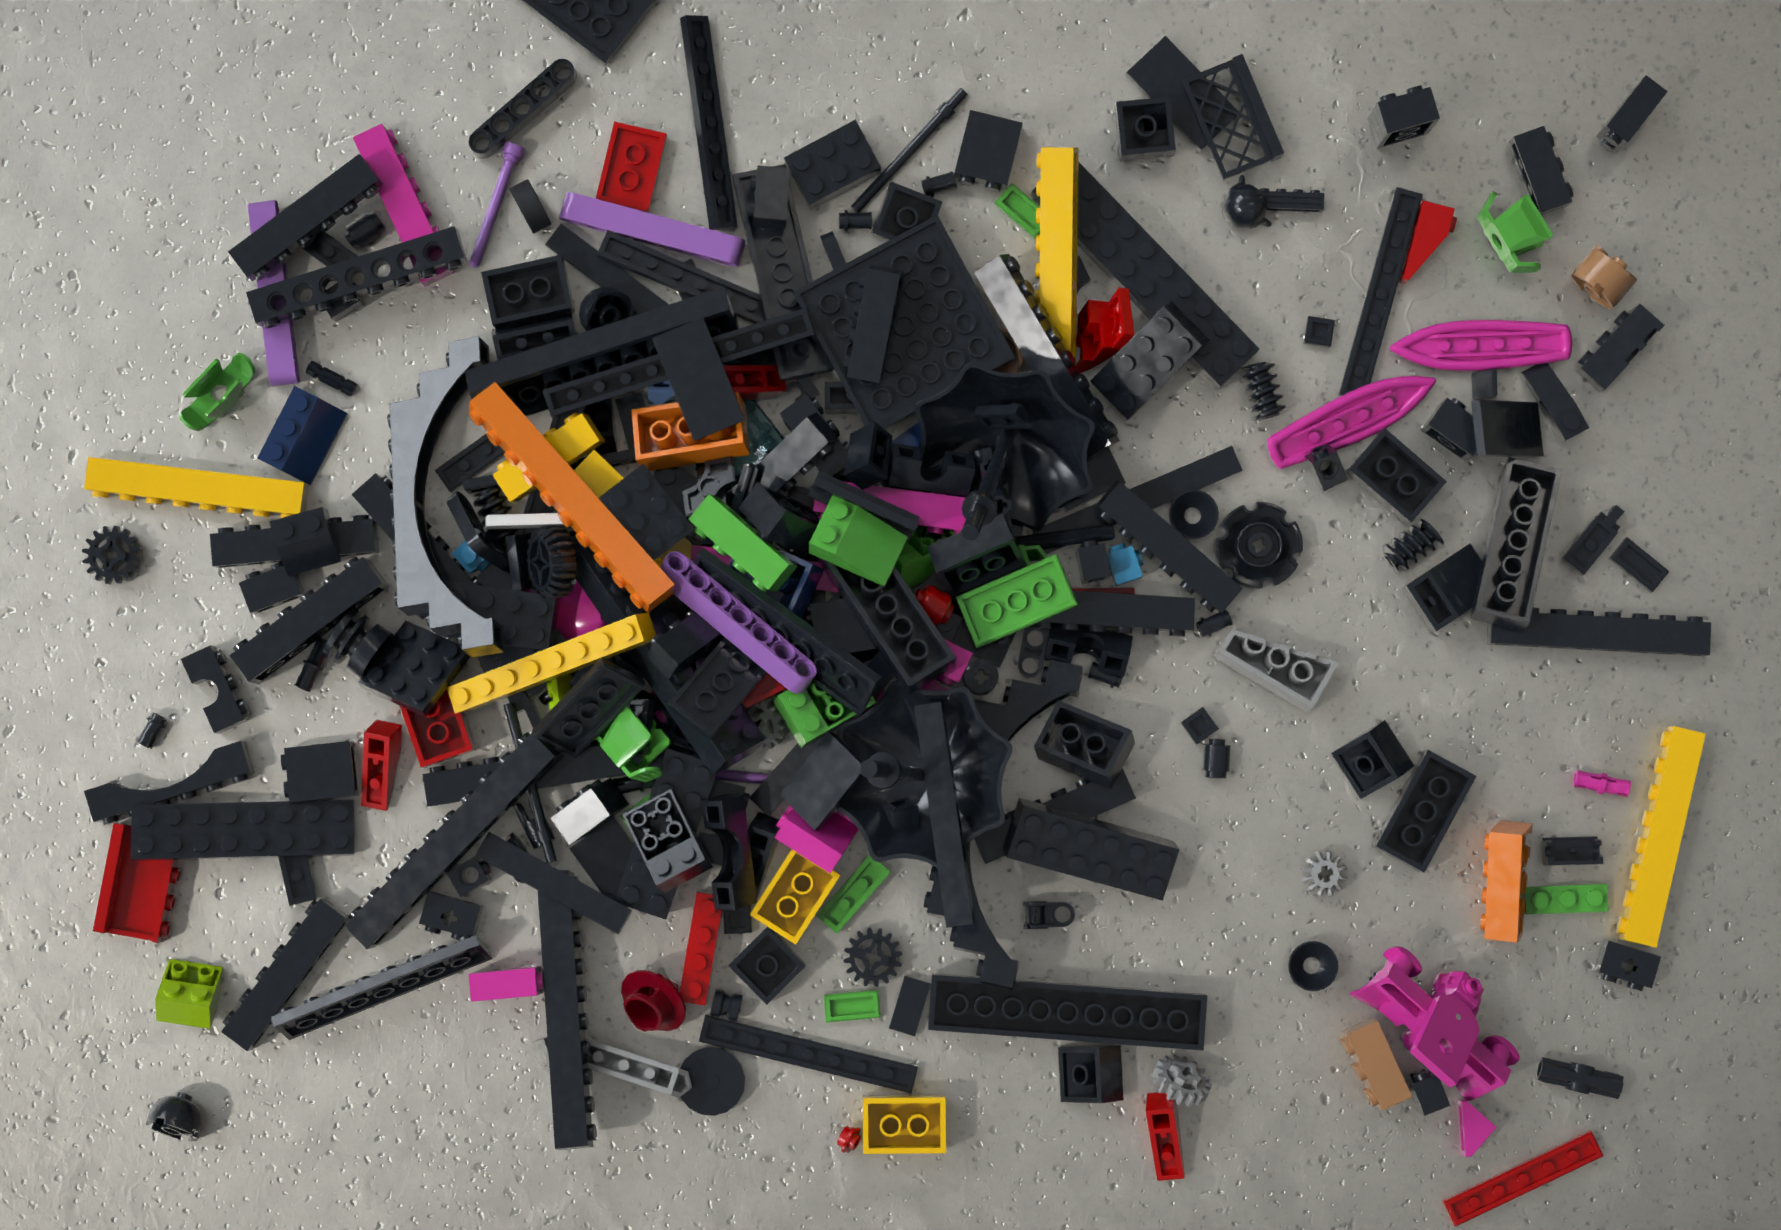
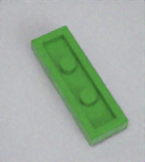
[817,855,890,934]
[1523,884,1608,914]

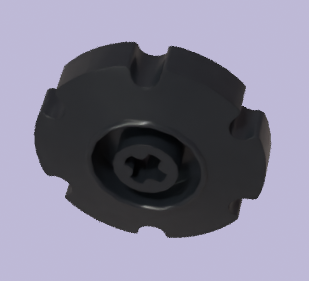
[1215,502,1303,589]

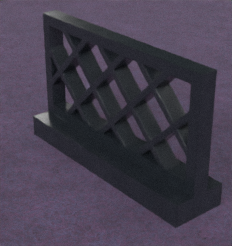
[1181,54,1284,181]
[808,471,920,542]

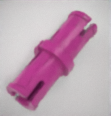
[1573,770,1631,797]

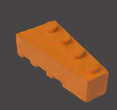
[1480,820,1533,943]

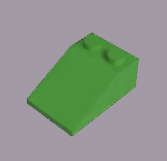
[809,495,908,587]

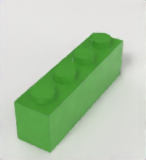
[688,494,797,592]

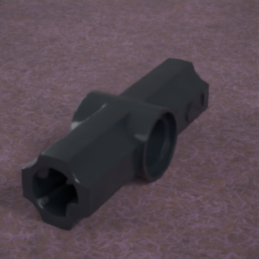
[1536,1057,1624,1099]

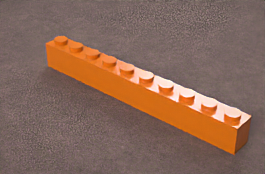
[468,382,675,613]

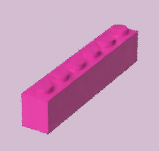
[353,124,454,287]
[812,482,966,534]

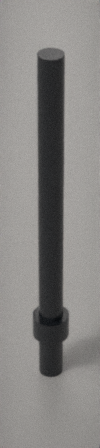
[850,88,968,213]
[503,702,557,864]

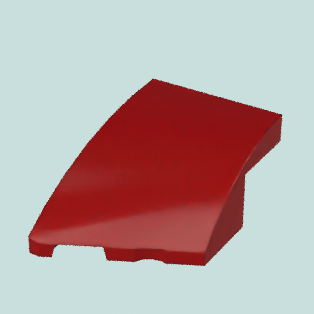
[1075,287,1135,373]

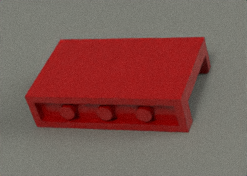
[93,823,181,943]

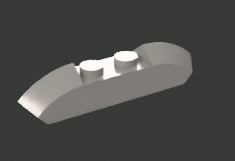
[586,1038,692,1098]

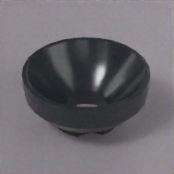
[1169,489,1219,539]
[1288,941,1338,991]

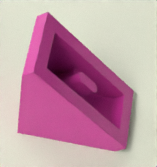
[1457,1099,1497,1157]

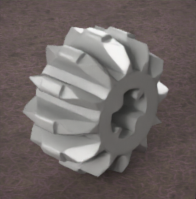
[1301,851,1348,897]

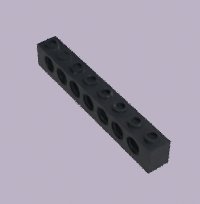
[246,226,468,329]

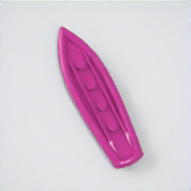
[1389,320,1573,371]
[1267,376,1436,469]

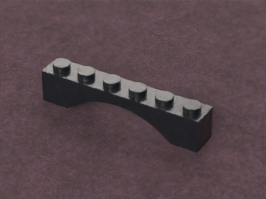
[84,741,255,826]

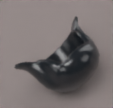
[1222,175,1272,228]

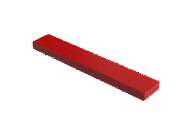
[1442,1130,1604,1227]

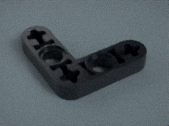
[446,491,510,573]

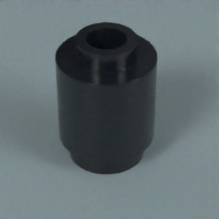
[344,211,385,249]
[1202,739,1231,778]

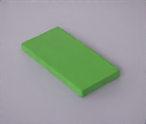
[956,554,1079,648]

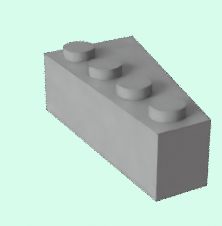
[1213,629,1339,713]

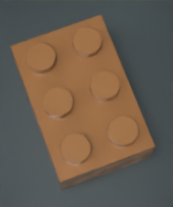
[1340,1018,1412,1111]

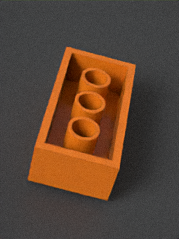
[632,392,750,471]

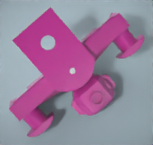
[1349,946,1520,1101]

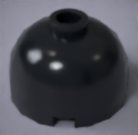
[579,287,635,331]
[145,1092,203,1141]

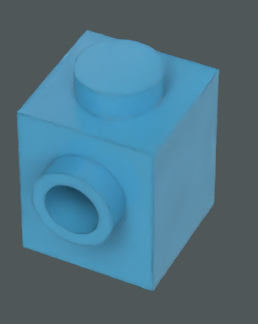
[452,540,491,574]
[1107,543,1144,587]

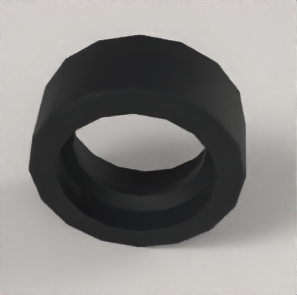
[509,179,552,234]

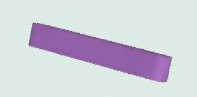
[559,192,746,267]
[248,200,300,387]
[660,551,817,694]

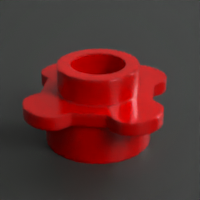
[837,1126,861,1153]

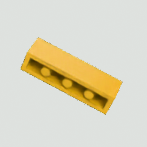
[493,412,606,503]

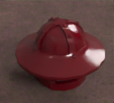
[621,970,686,1032]

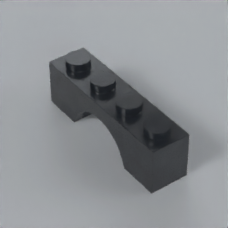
[701,794,757,910]

